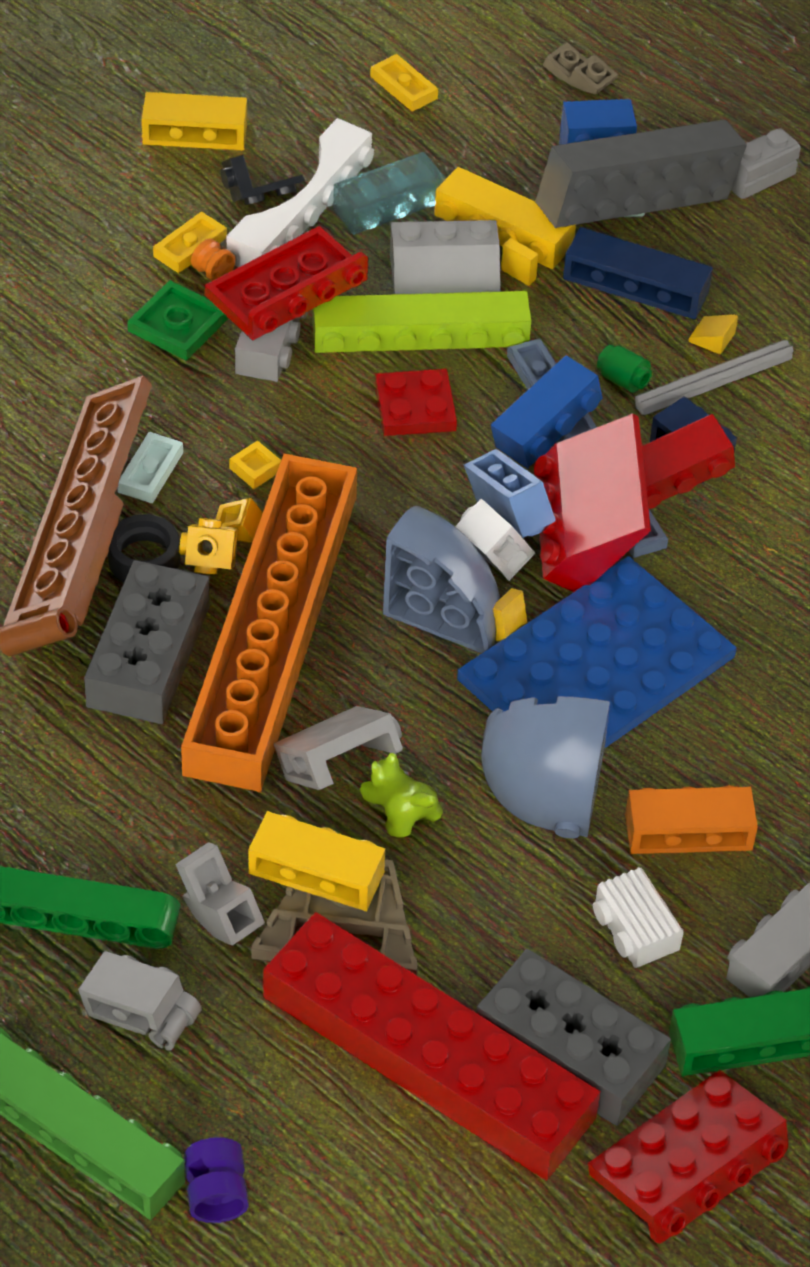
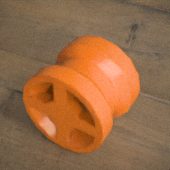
[191,238,236,281]

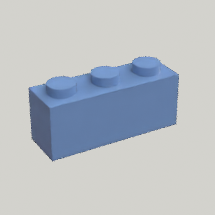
[464,449,556,538]

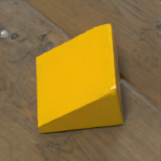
[688,314,738,355]
[216,498,263,543]

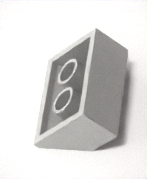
[390,220,500,294]

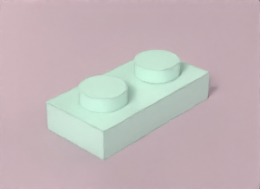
[118,432,183,504]

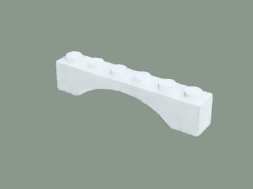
[227,118,374,267]

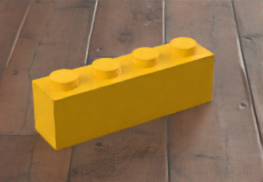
[434,167,576,270]

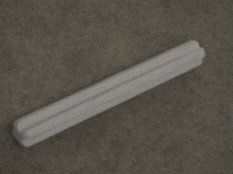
[635,340,794,415]

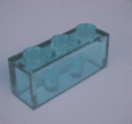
[333,152,445,235]

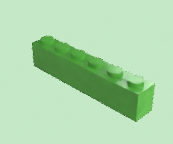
[0,1027,185,1220]

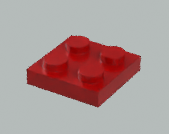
[375,368,457,436]

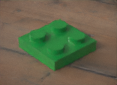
[127,280,228,361]

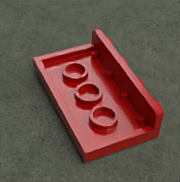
[205,226,368,341]
[588,1070,789,1244]

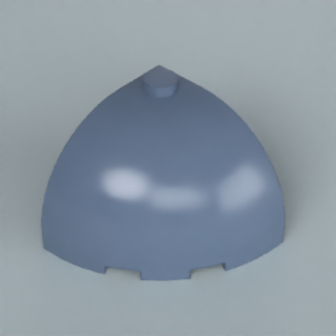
[383,506,500,653]
[481,696,610,839]

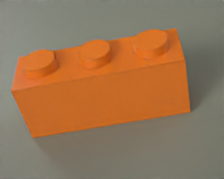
[625,785,758,854]

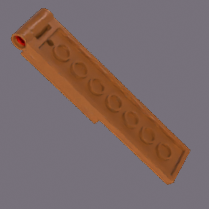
[0,375,152,656]

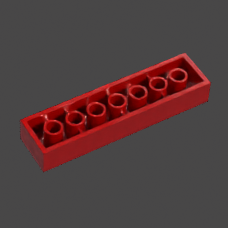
[263,912,601,1181]

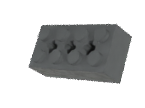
[84,560,210,725]
[476,949,671,1127]

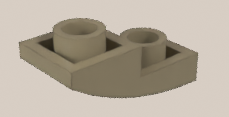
[543,42,618,94]

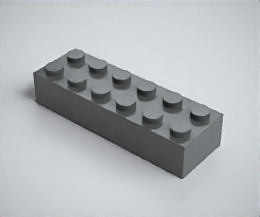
[535,119,747,228]

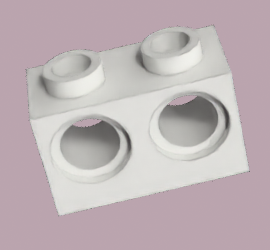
[455,499,535,581]

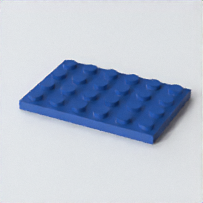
[457,556,737,748]

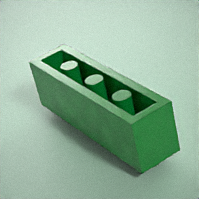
[669,986,810,1076]

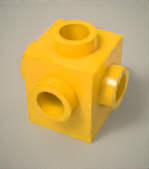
[179,518,238,574]

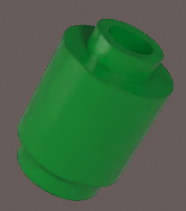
[596,345,652,393]

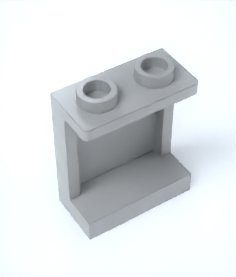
[273,706,403,790]

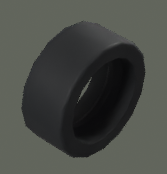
[108,514,181,583]

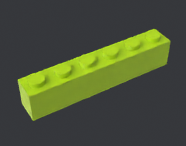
[312,291,532,353]

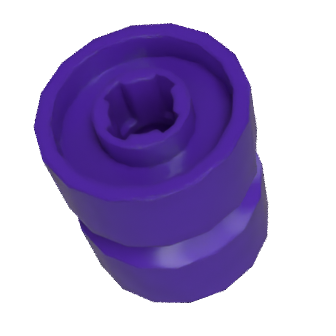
[184,1137,249,1223]

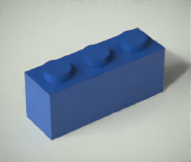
[490,355,603,469]

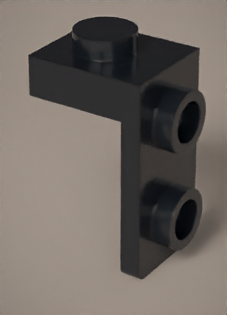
[220,155,305,205]

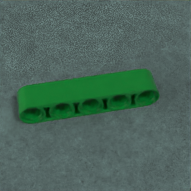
[0,866,181,949]

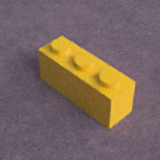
[142,92,247,150]
[248,811,386,912]

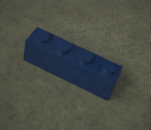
[563,227,713,320]

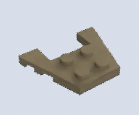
[251,859,418,975]

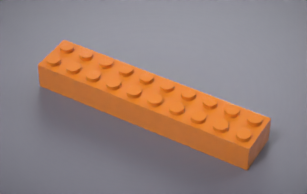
[181,453,357,792]

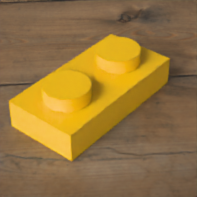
[370,54,439,112]
[153,211,227,273]

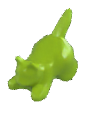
[359,753,443,838]

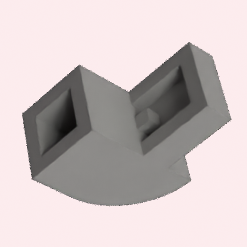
[175,842,265,946]

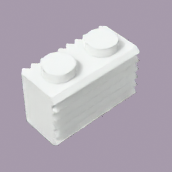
[593,867,684,968]

